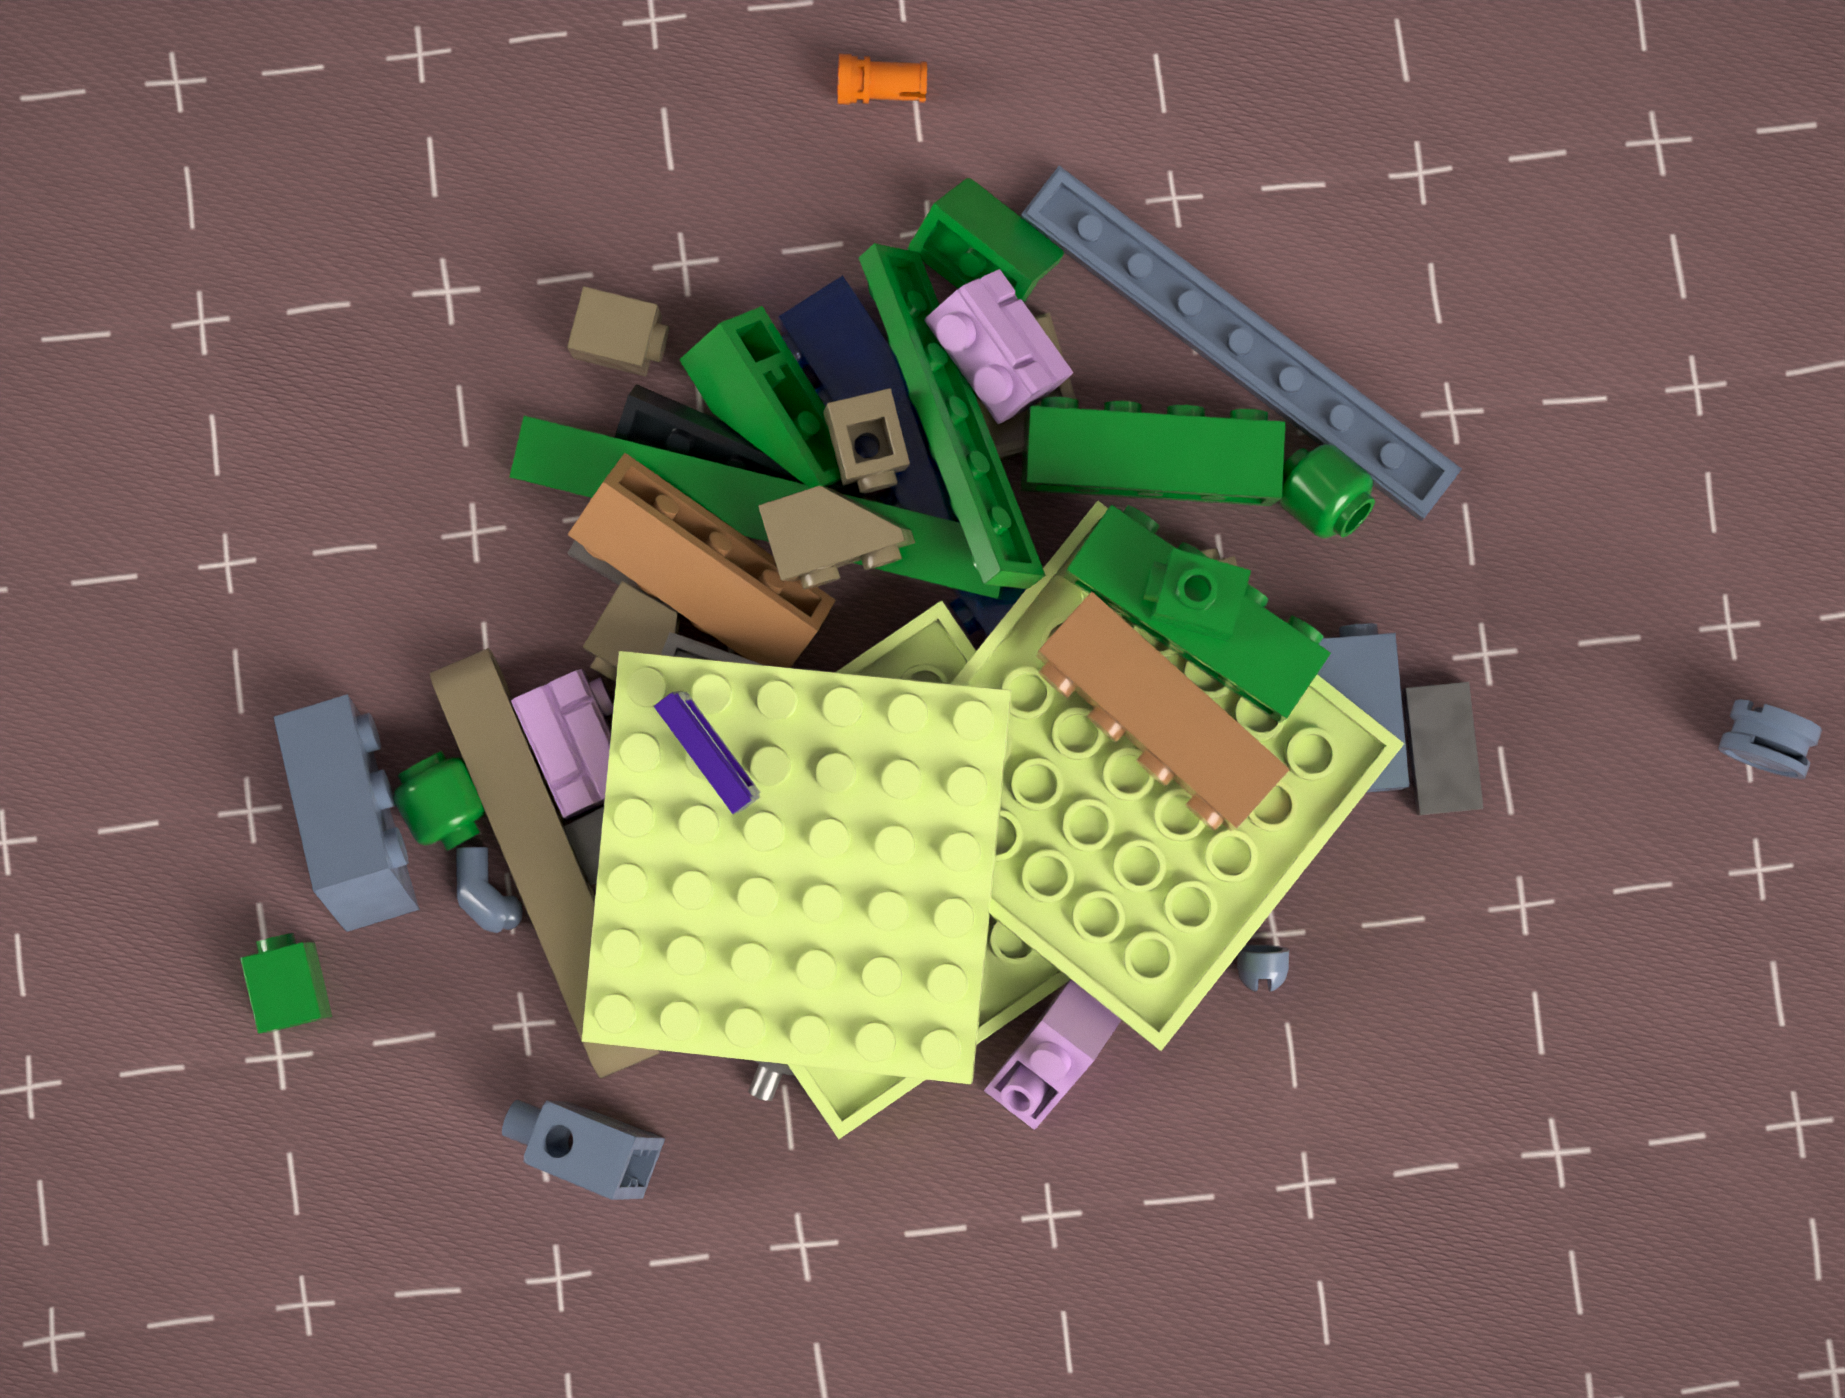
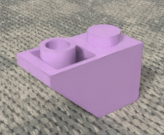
[984,979,1121,1130]

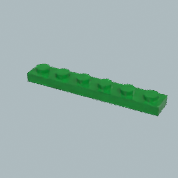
[858,243,1046,589]

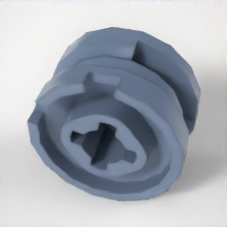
[1718,699,1822,779]

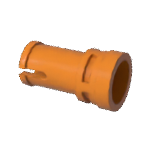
[837,53,927,105]

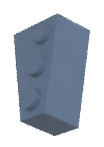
[273,694,420,932]

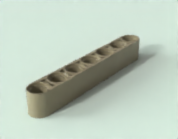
[430,648,660,1079]

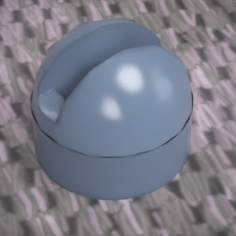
[1237,945,1289,992]

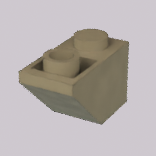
[758,486,915,590]

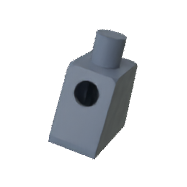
[502,1099,665,1200]

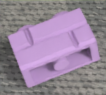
[924,269,1073,424]
[511,669,614,820]

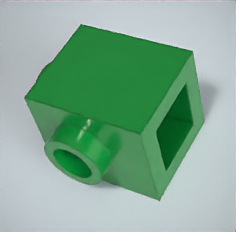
[1143,548,1251,642]

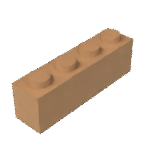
[567,453,836,668]
[1036,592,1290,831]

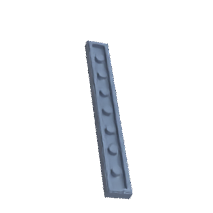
[1021,166,1462,521]

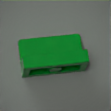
[907,178,1064,303]

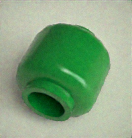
[1280,444,1375,539]
[393,751,486,851]

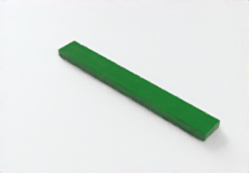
[509,416,1004,599]

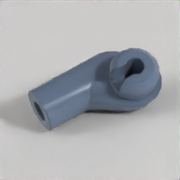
[456,847,523,933]

